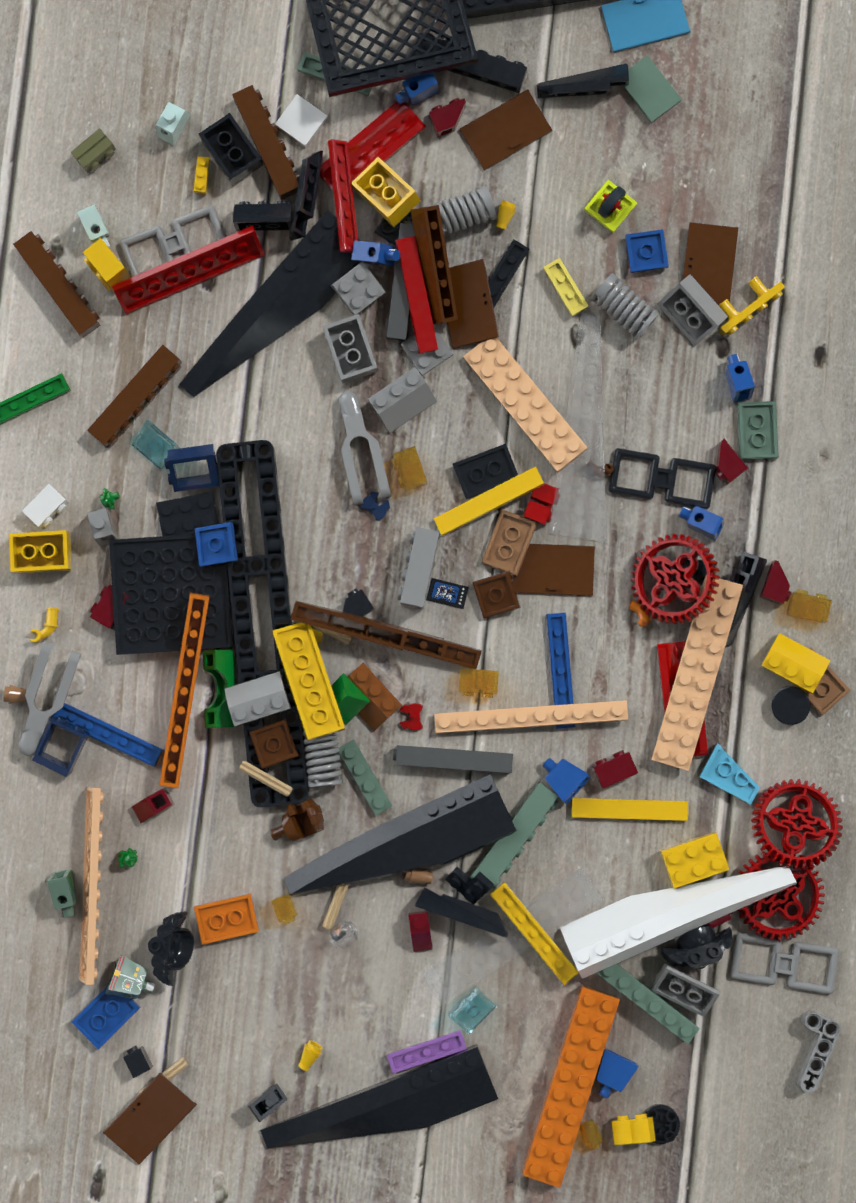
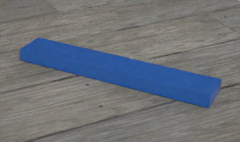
[546,613,576,729]
[51,703,163,767]

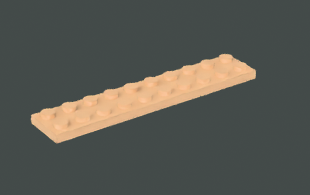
[651,575,743,771]
[80,787,104,985]

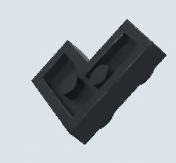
[445,867,494,904]

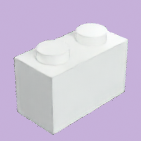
[22,484,68,529]

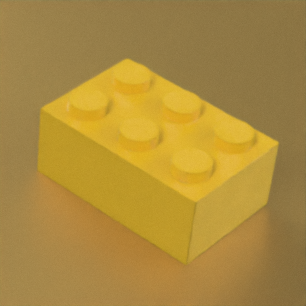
[351,157,421,227]
[83,238,131,292]
[9,530,72,574]
[659,832,730,889]

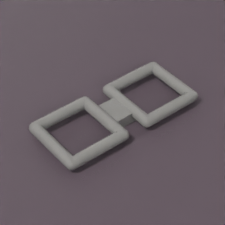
[119,206,226,277]
[730,933,839,994]

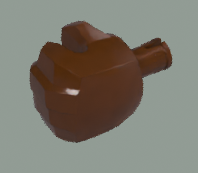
[270,799,324,842]

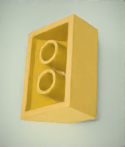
[761,633,831,694]

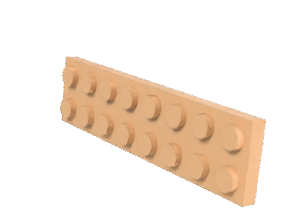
[463,338,588,473]

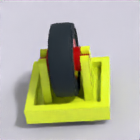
[584,180,637,233]

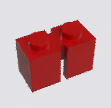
[523,484,560,526]

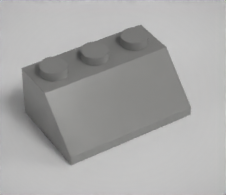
[657,274,728,346]
[368,367,437,433]
[224,671,291,726]
[651,963,720,1017]

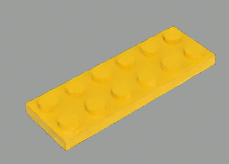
[272,622,345,741]

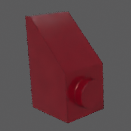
[716,438,748,485]
[759,560,791,605]
[408,911,433,952]

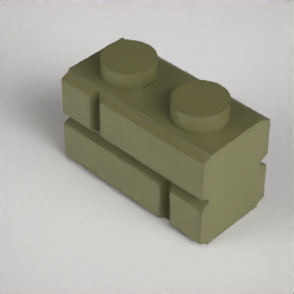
[71,128,116,173]

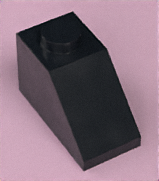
[343,588,374,617]

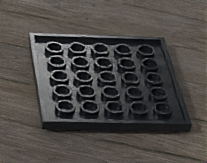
[109,534,232,655]

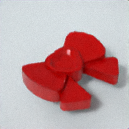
[400,703,423,730]

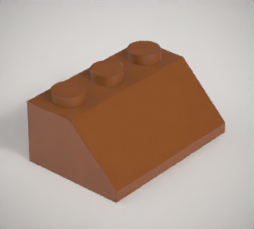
[348,663,403,731]

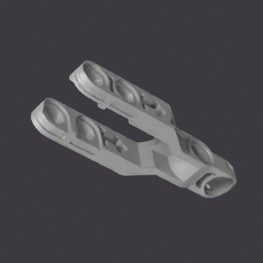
[339,391,391,506]
[19,641,81,756]

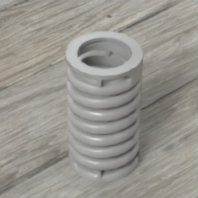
[427,186,497,236]
[590,273,660,339]
[302,726,343,787]

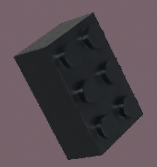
[199,113,263,186]

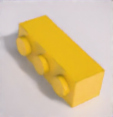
[194,156,211,195]

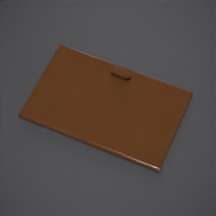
[459,89,553,171]
[682,222,739,305]
[447,259,499,349]
[513,544,595,596]
[103,1072,197,1165]

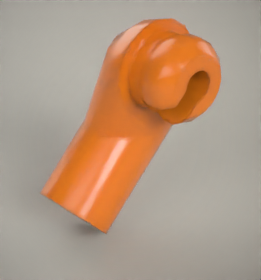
[628,600,651,628]

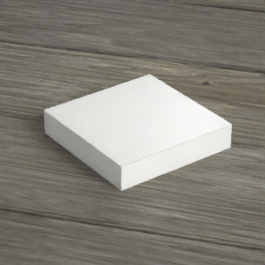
[275,94,328,148]

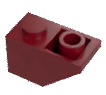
[429,98,466,138]
[132,788,175,823]

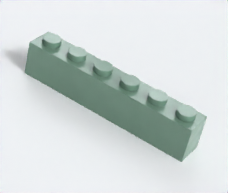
[471,783,559,891]
[596,964,700,1044]

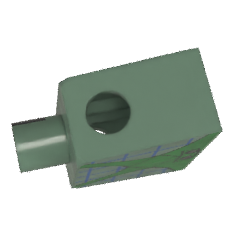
[47,869,77,918]

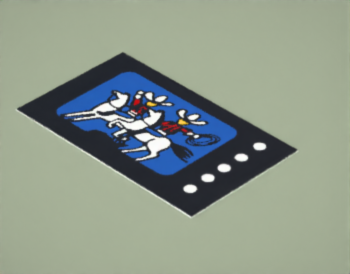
[426,578,469,609]

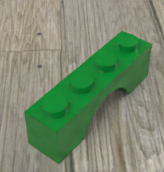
[203,650,235,728]

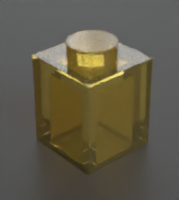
[271,893,298,924]

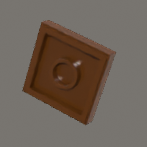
[472,571,521,618]
[249,719,299,769]

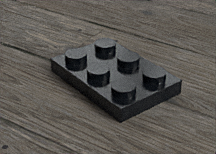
[452,443,518,500]
[156,492,219,536]

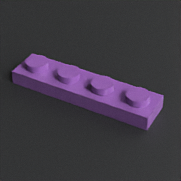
[387,1030,467,1074]

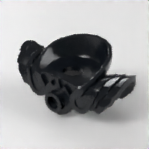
[148,911,194,986]
[660,926,733,969]

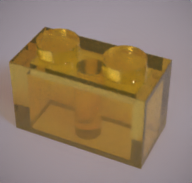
[391,446,428,492]
[786,589,832,623]
[459,668,499,698]

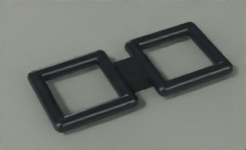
[608,448,716,509]

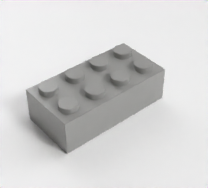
[397,527,440,609]

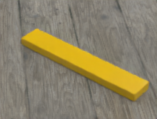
[433,466,545,536]
[571,798,688,821]
[490,882,579,985]

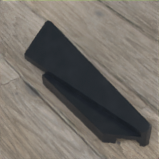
[289,151,323,241]

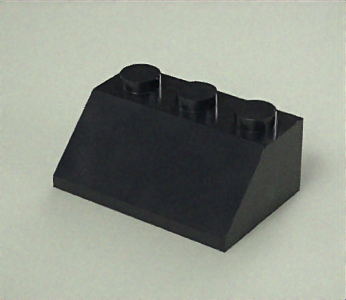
[233,201,293,231]

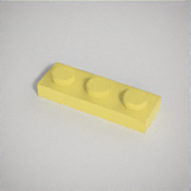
[543,258,589,317]

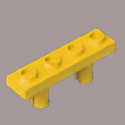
[718,276,785,337]

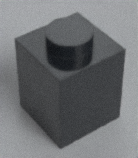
[123,1045,153,1078]

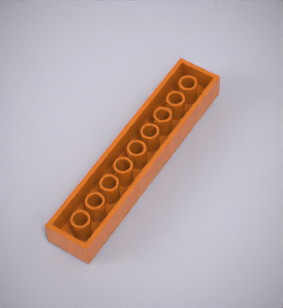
[522,985,620,1188]

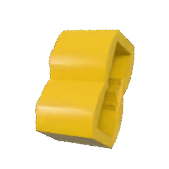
[612,1114,656,1145]

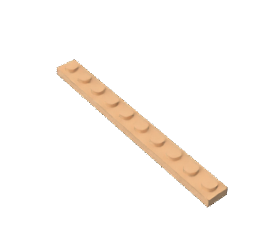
[434,700,628,734]

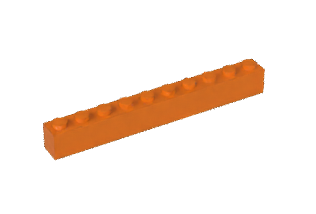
[159,593,209,788]

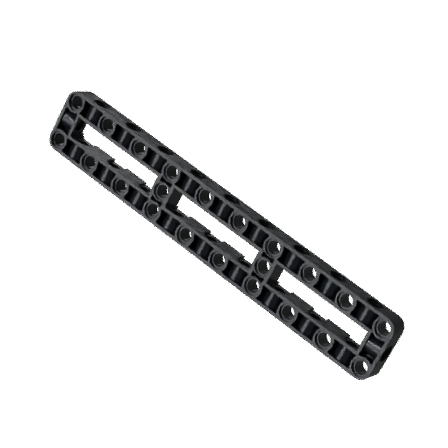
[216,440,310,807]

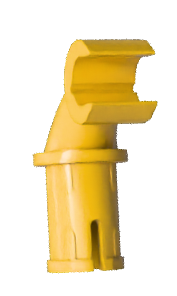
[29,607,59,643]

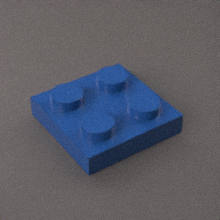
[625,229,669,273]
[195,522,238,567]

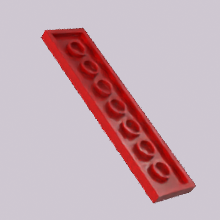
[112,226,265,314]

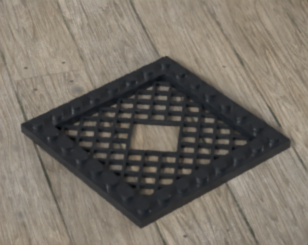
[306,0,478,97]

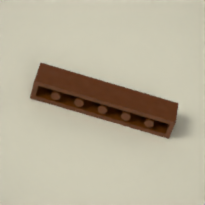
[232,85,300,200]
[411,205,458,324]
[13,231,101,339]
[87,345,182,447]

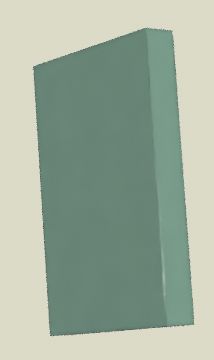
[622,55,682,124]
[737,401,779,460]

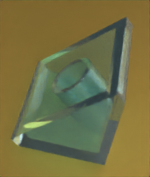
[132,420,180,470]
[448,985,497,1034]

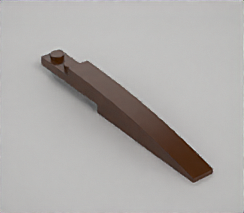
[290,601,482,669]

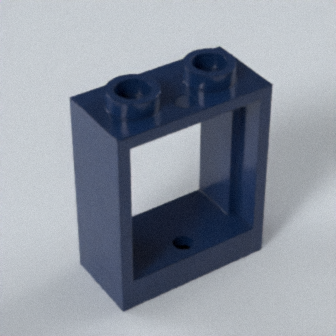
[164,444,219,492]
[32,716,90,777]

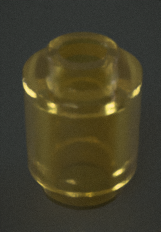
[579,1119,603,1150]

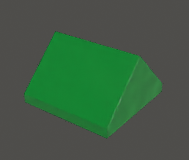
[331,673,370,725]

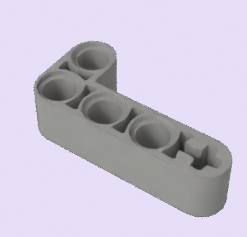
[797,1011,840,1093]

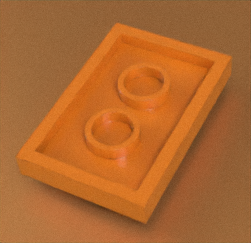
[194,893,259,945]

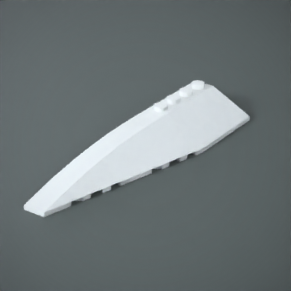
[560,866,797,979]

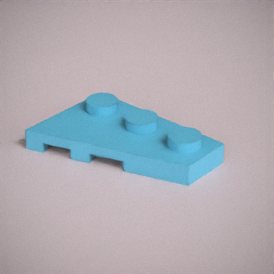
[699,743,760,805]

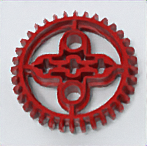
[631,534,720,624]
[751,779,843,870]
[736,849,825,941]

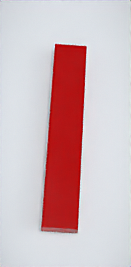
[328,139,358,253]
[395,236,438,354]

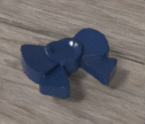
[360,492,390,521]

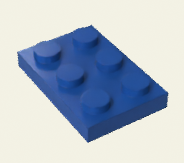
[72,987,141,1050]

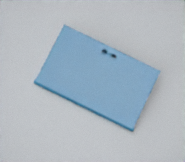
[601,0,691,52]

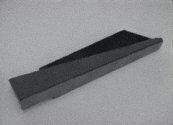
[537,63,629,99]
[726,551,767,645]
[415,887,508,937]

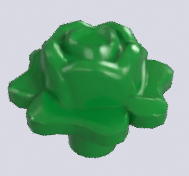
[100,488,120,510]
[118,848,138,870]

